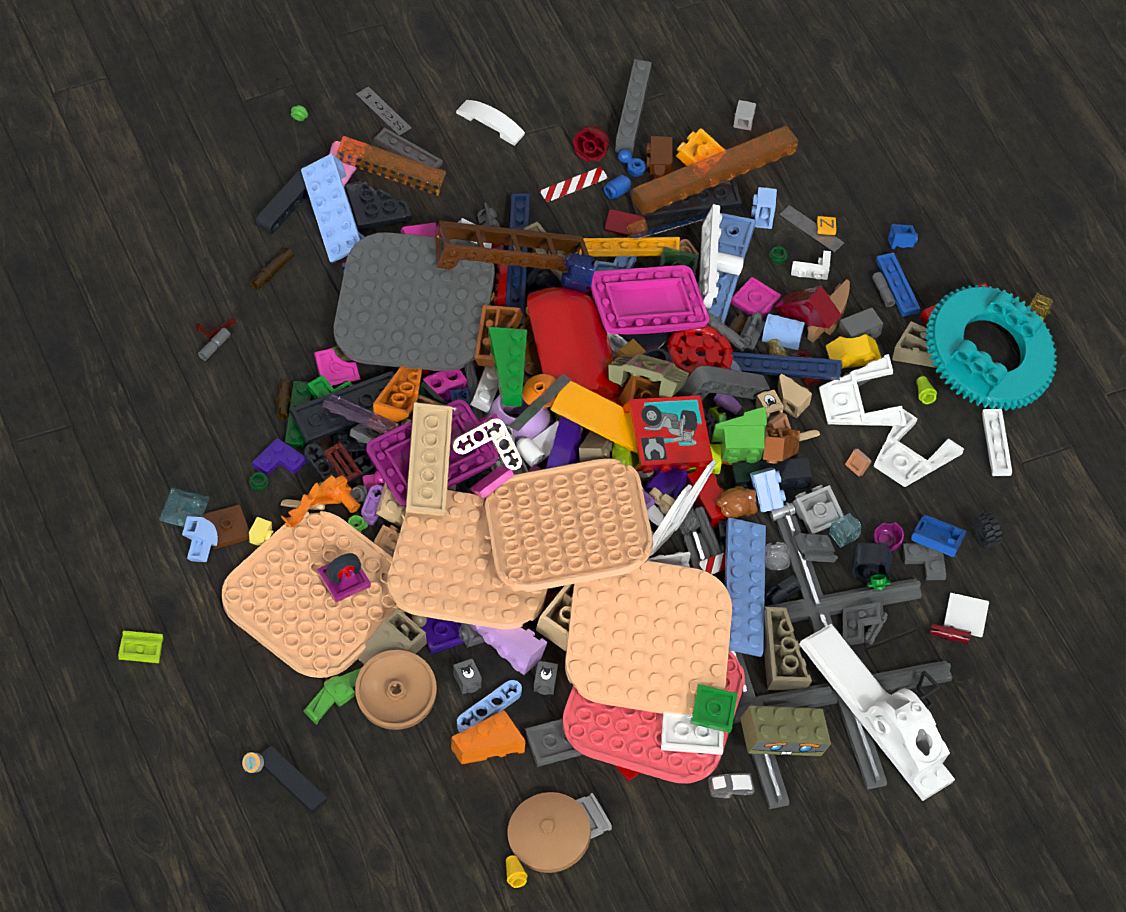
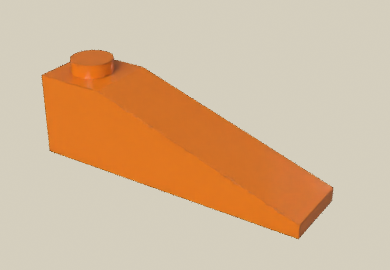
[373,367,422,426]

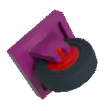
[317,553,371,603]

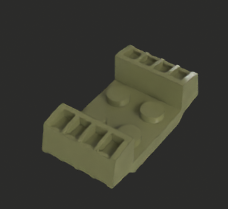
[609,353,689,397]

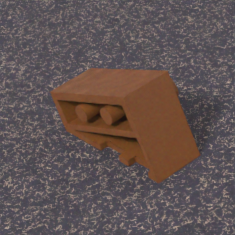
[475,305,523,367]
[762,427,800,464]

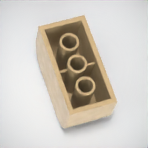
[536,584,574,651]

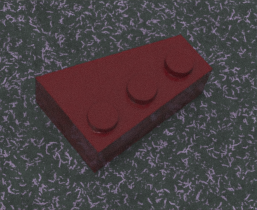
[775,286,842,329]

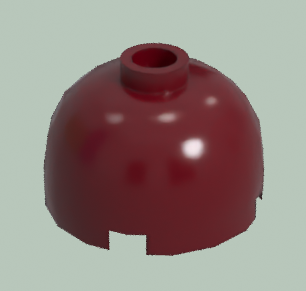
[573,125,609,162]

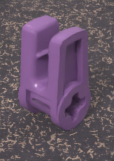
[361,485,383,525]

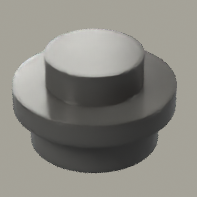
[350,485,369,505]

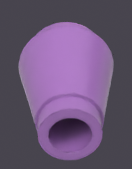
[713,394,742,415]

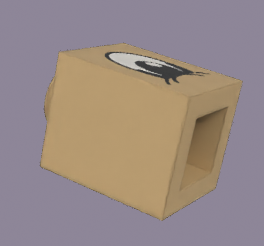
[755,390,784,422]

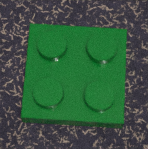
[690,684,738,733]

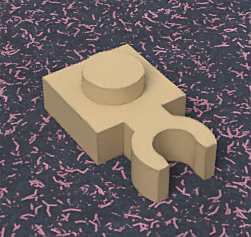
[649,487,676,515]

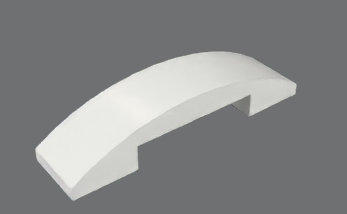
[456,100,525,146]

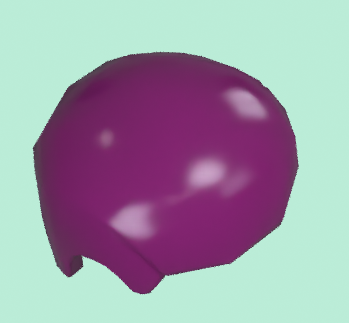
[873,522,904,551]

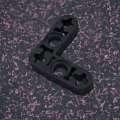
[304,444,375,485]

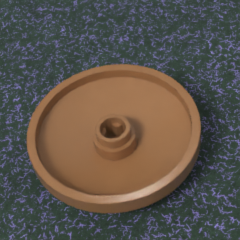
[355,650,437,730]
[508,792,591,873]

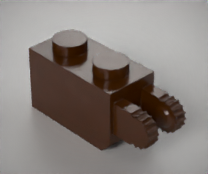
[646,136,672,185]

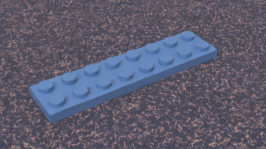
[724,518,766,657]

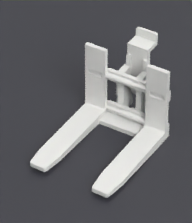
[647,460,717,556]

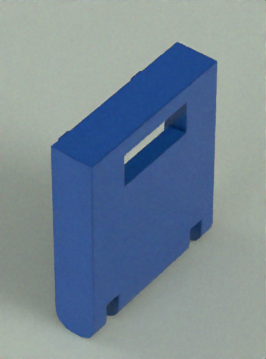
[911,515,966,557]

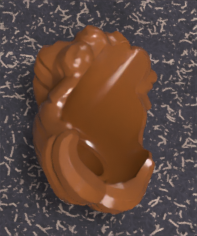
[716,486,758,519]

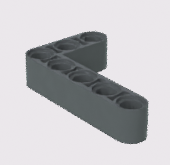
[672,366,771,401]

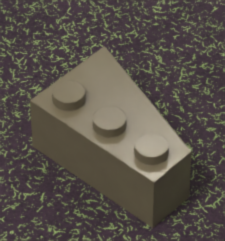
[892,321,938,368]

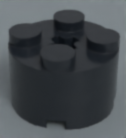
[851,542,893,584]

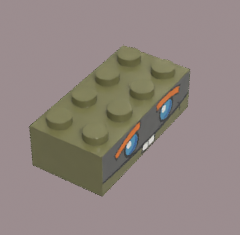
[740,706,831,756]

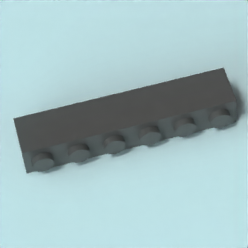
[615,59,652,155]

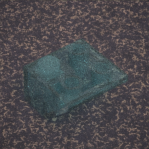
[159,488,209,527]

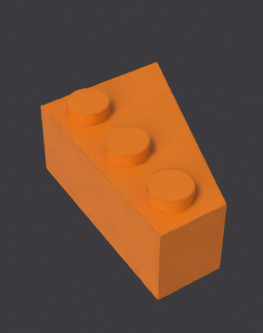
[451,710,525,764]

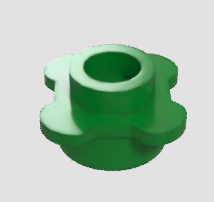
[867,574,891,590]

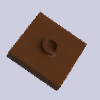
[202,504,250,549]

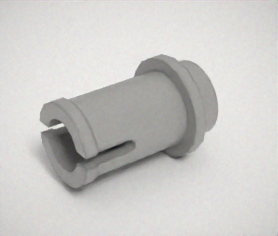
[769,502,795,521]

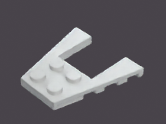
[819,354,906,426]
[874,409,964,487]

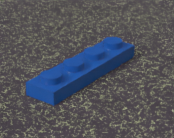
[876,252,920,317]

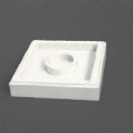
[944,593,989,637]

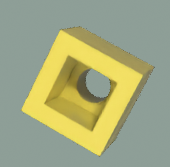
[249,517,274,546]

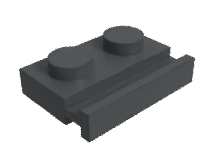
[795,533,838,563]

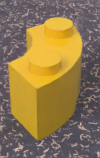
[826,334,881,368]

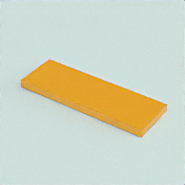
[550,381,638,454]

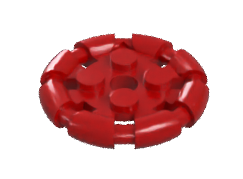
[667,325,733,378]

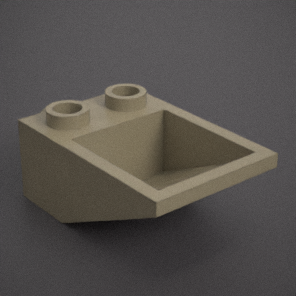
[358,608,427,665]

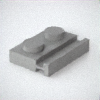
[576,793,612,839]

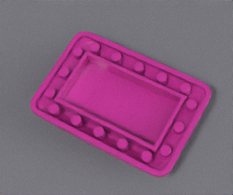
[588,265,709,334]

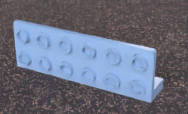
[301,154,365,263]

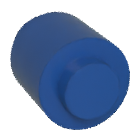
[604,175,631,199]

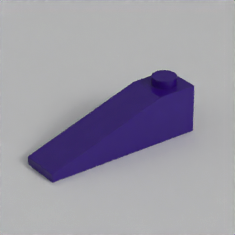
[545,415,582,469]

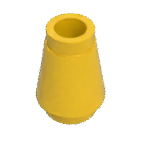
[506,856,528,888]

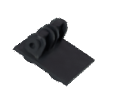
[333,430,368,460]

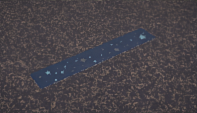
[627,212,709,239]

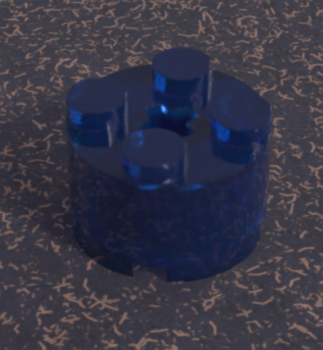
[561,252,595,293]

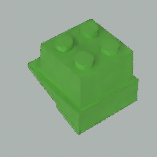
[711,407,767,463]

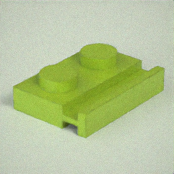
[118,631,164,663]

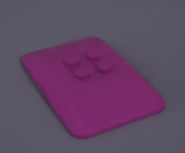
[366,400,498,506]

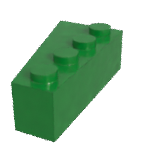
[488,327,527,407]

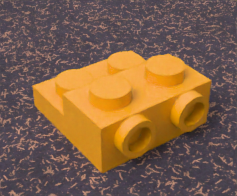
[676,128,727,176]

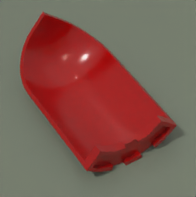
[527,287,622,402]

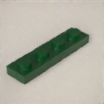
[285,381,312,449]

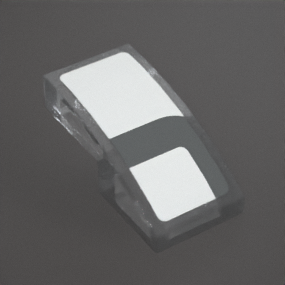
[708,773,755,798]

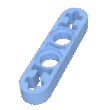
[457,680,522,732]

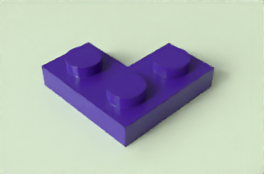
[252,438,307,476]

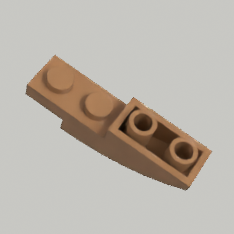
[807,279,850,342]

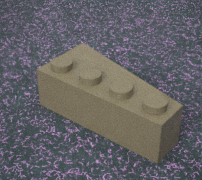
[763,607,812,690]

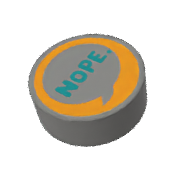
[242,752,264,773]

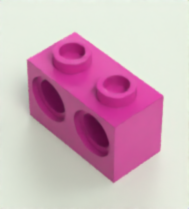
[423,369,467,403]

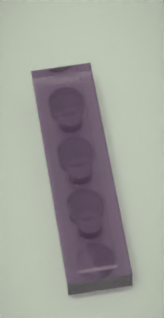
[322,394,400,435]

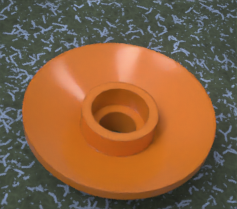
[522,374,558,409]

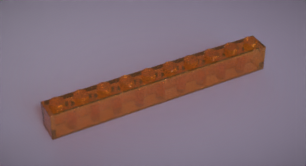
[632,126,798,215]

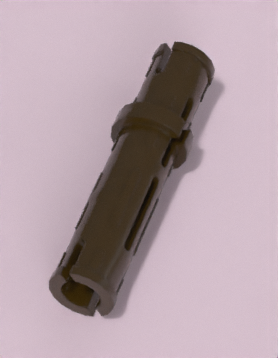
[250,248,294,290]

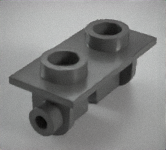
[477,202,500,227]
[740,312,766,350]

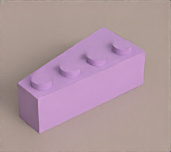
[469,624,547,675]

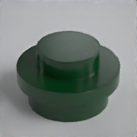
[769,246,787,264]
[249,472,269,491]

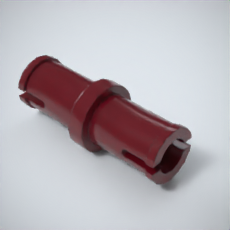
[930,623,971,644]

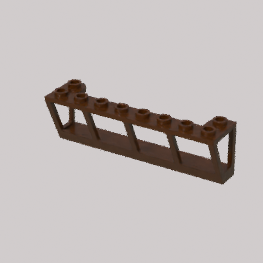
[435,221,591,283]

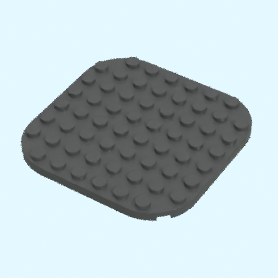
[334,233,495,372]

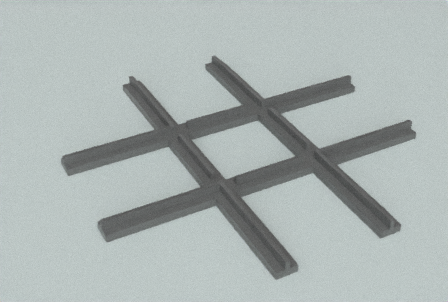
[683,513,952,809]

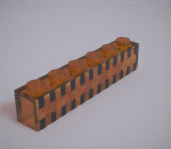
[336,136,446,196]

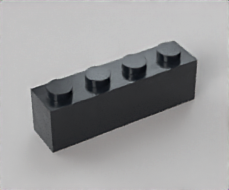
[731,458,812,490]

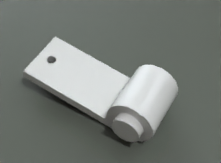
[516,421,559,467]

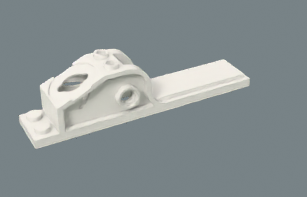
[799,624,955,801]

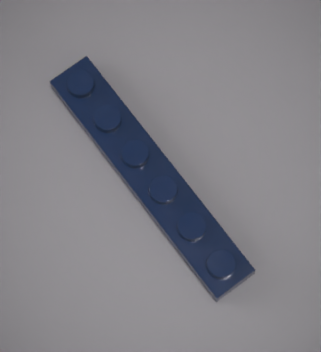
[731,352,842,380]

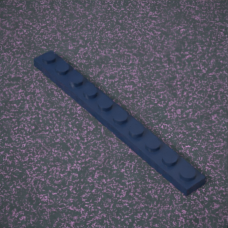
[506,193,530,329]

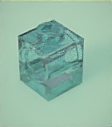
[829,513,861,548]

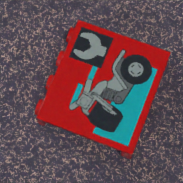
[623,395,713,473]

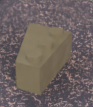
[579,431,613,463]

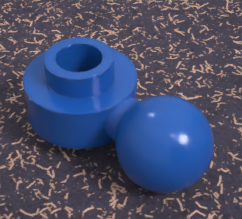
[618,149,646,177]

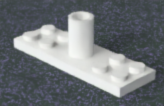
[699,204,743,308]

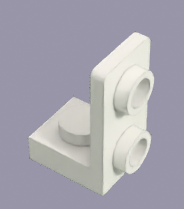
[791,251,831,280]

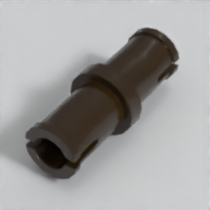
[276,381,291,420]

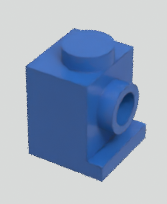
[888,224,918,249]

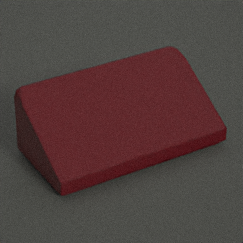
[605,209,645,236]

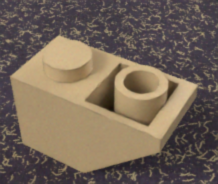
[777,374,812,418]

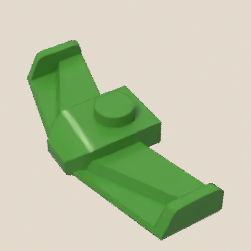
[304,668,362,725]

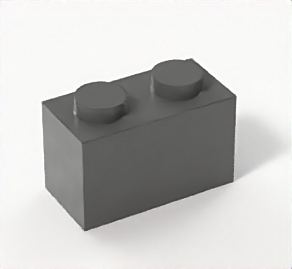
[838,308,883,339]

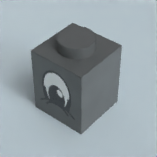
[453,659,482,694]
[534,661,558,695]

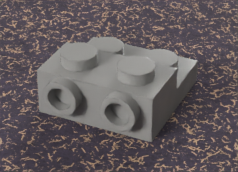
[792,485,846,534]

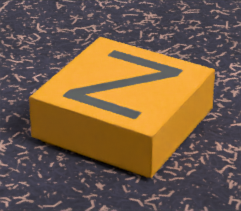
[817,216,836,235]

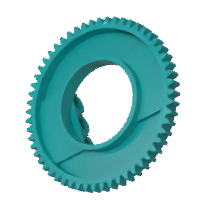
[925,285,1057,411]

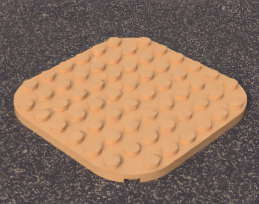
[485,459,653,592]
[387,490,548,629]
[222,511,406,678]
[565,561,732,714]

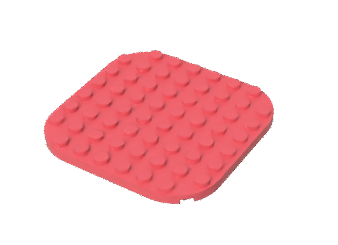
[563,650,745,783]

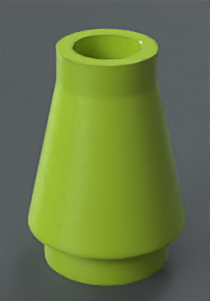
[917,376,937,404]

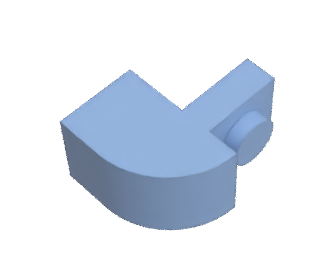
[182,516,218,562]

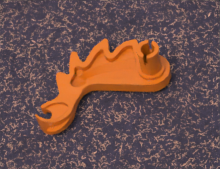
[281,475,360,528]

